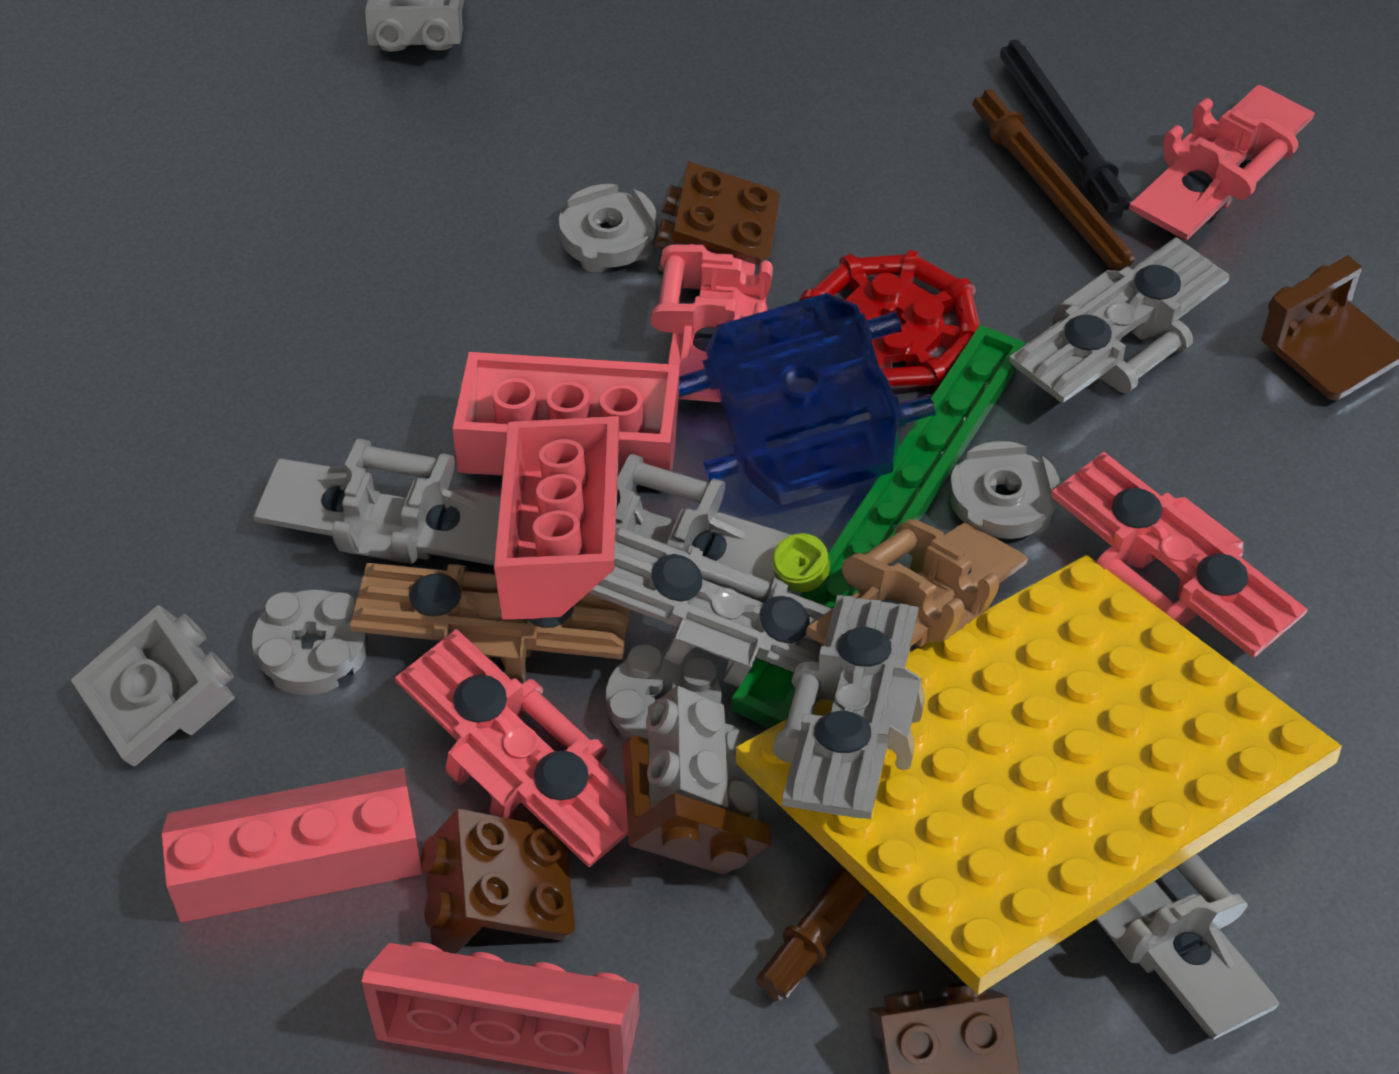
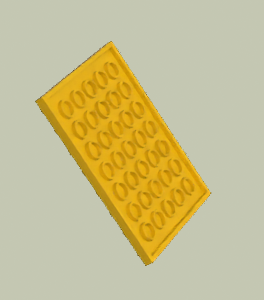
[736,555,1342,995]

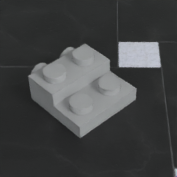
[365,0,464,51]
[70,604,235,767]
[646,685,759,820]

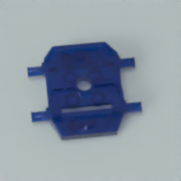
[679,293,936,506]

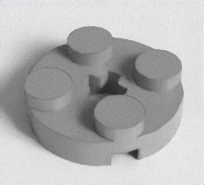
[559,184,658,273]
[949,441,1060,539]
[252,590,368,695]
[606,644,721,742]

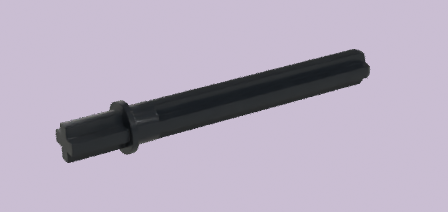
[1000,40,1133,219]

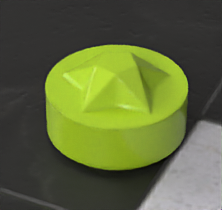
[772,533,830,592]

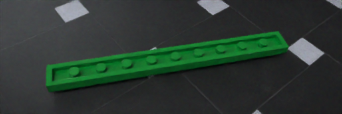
[731,325,1027,728]

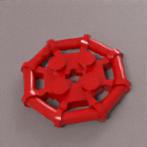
[798,249,980,395]

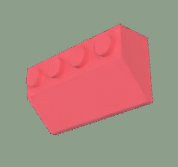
[452,352,680,485]
[494,416,620,620]
[161,768,423,923]
[361,942,640,1074]

